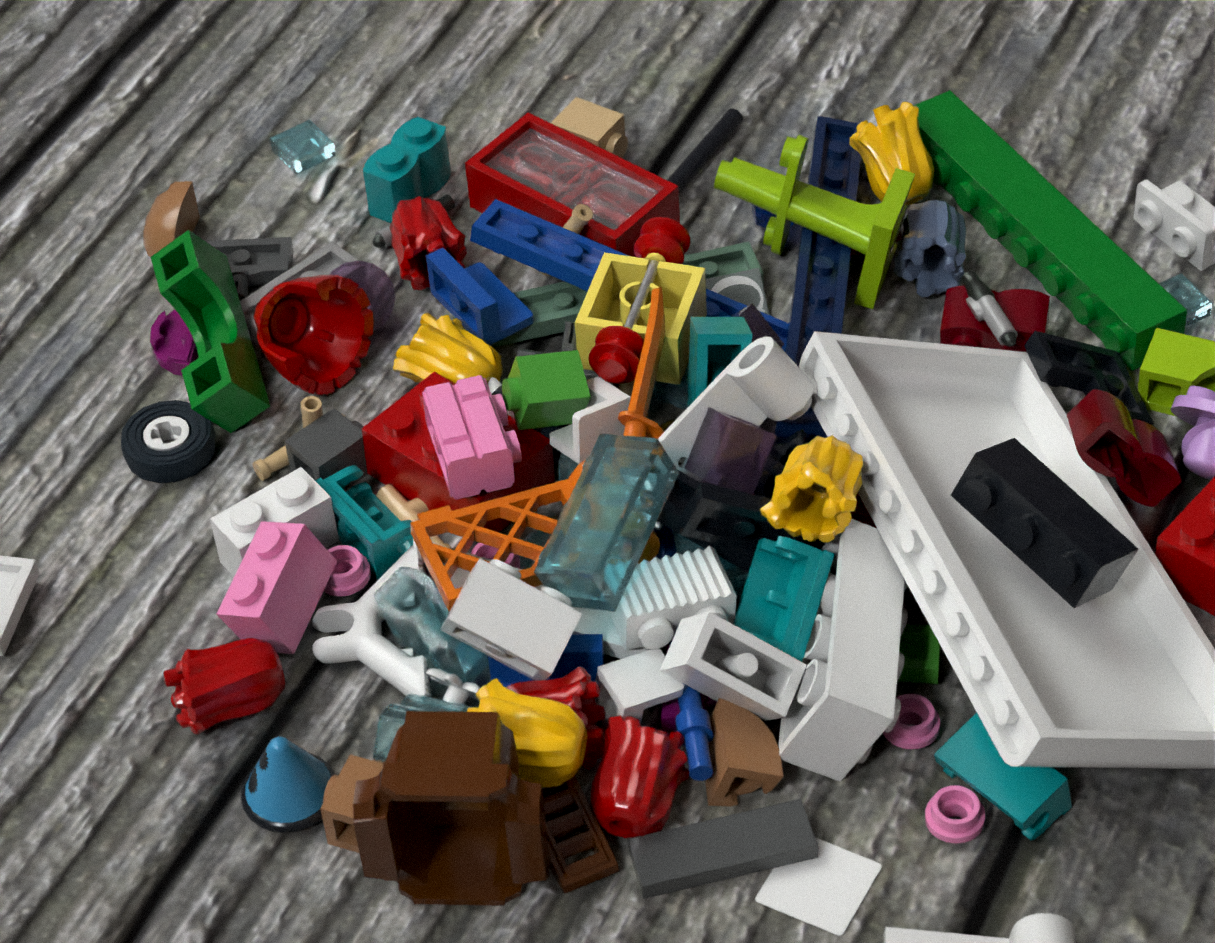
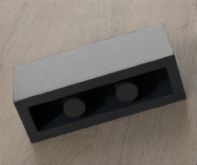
[951,438,1139,608]

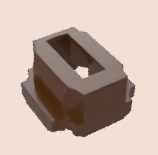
[353,711,550,906]

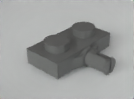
[206,237,294,301]

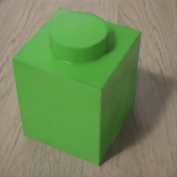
[502,350,591,430]

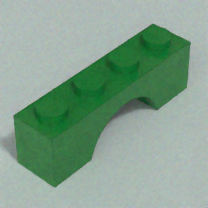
[151,230,270,433]

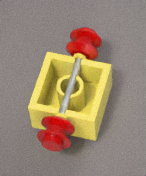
[575,217,707,385]

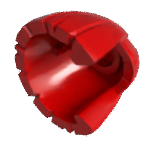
[254,275,374,395]

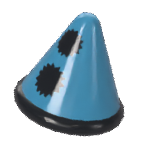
[241,736,335,833]

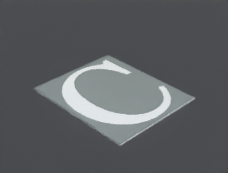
[706,268,770,315]

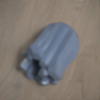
[893,200,966,298]

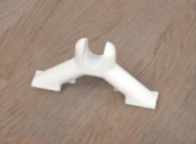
[312,539,433,711]

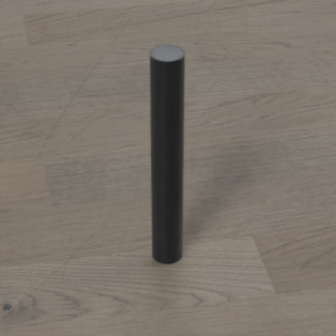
[667,108,743,195]

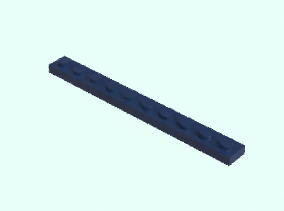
[774,116,861,443]

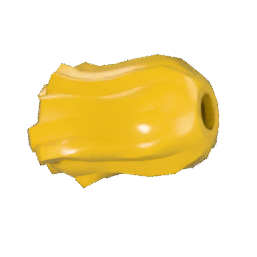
[849,101,934,206]
[393,313,503,387]
[760,435,863,543]
[467,678,587,788]

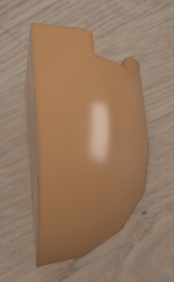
[143,181,200,257]
[705,698,784,806]

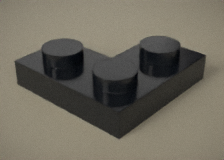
[1024,331,1154,425]

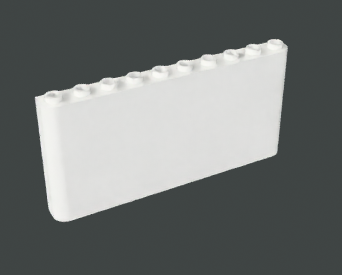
[799,331,1215,769]

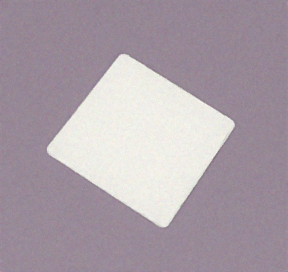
[755,838,882,936]

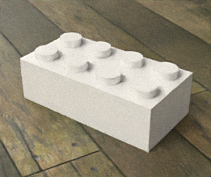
[778,519,908,782]

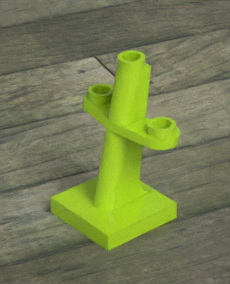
[714,134,915,309]

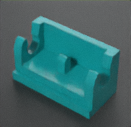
[315,465,413,580]
[733,536,835,662]
[934,713,1072,841]

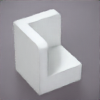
[549,376,631,464]
[595,648,684,728]

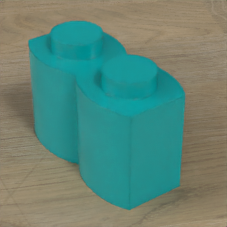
[363,117,451,223]

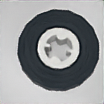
[121,400,215,483]

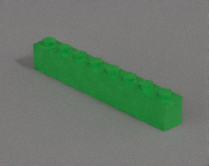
[914,90,1187,371]

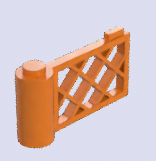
[410,457,660,611]

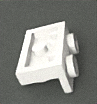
[1133,179,1215,271]

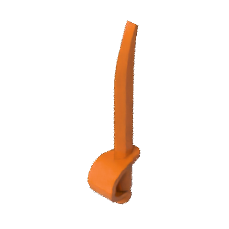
[617,287,665,475]

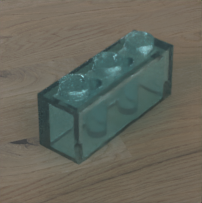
[534,433,679,612]

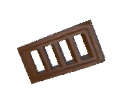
[542,775,619,894]

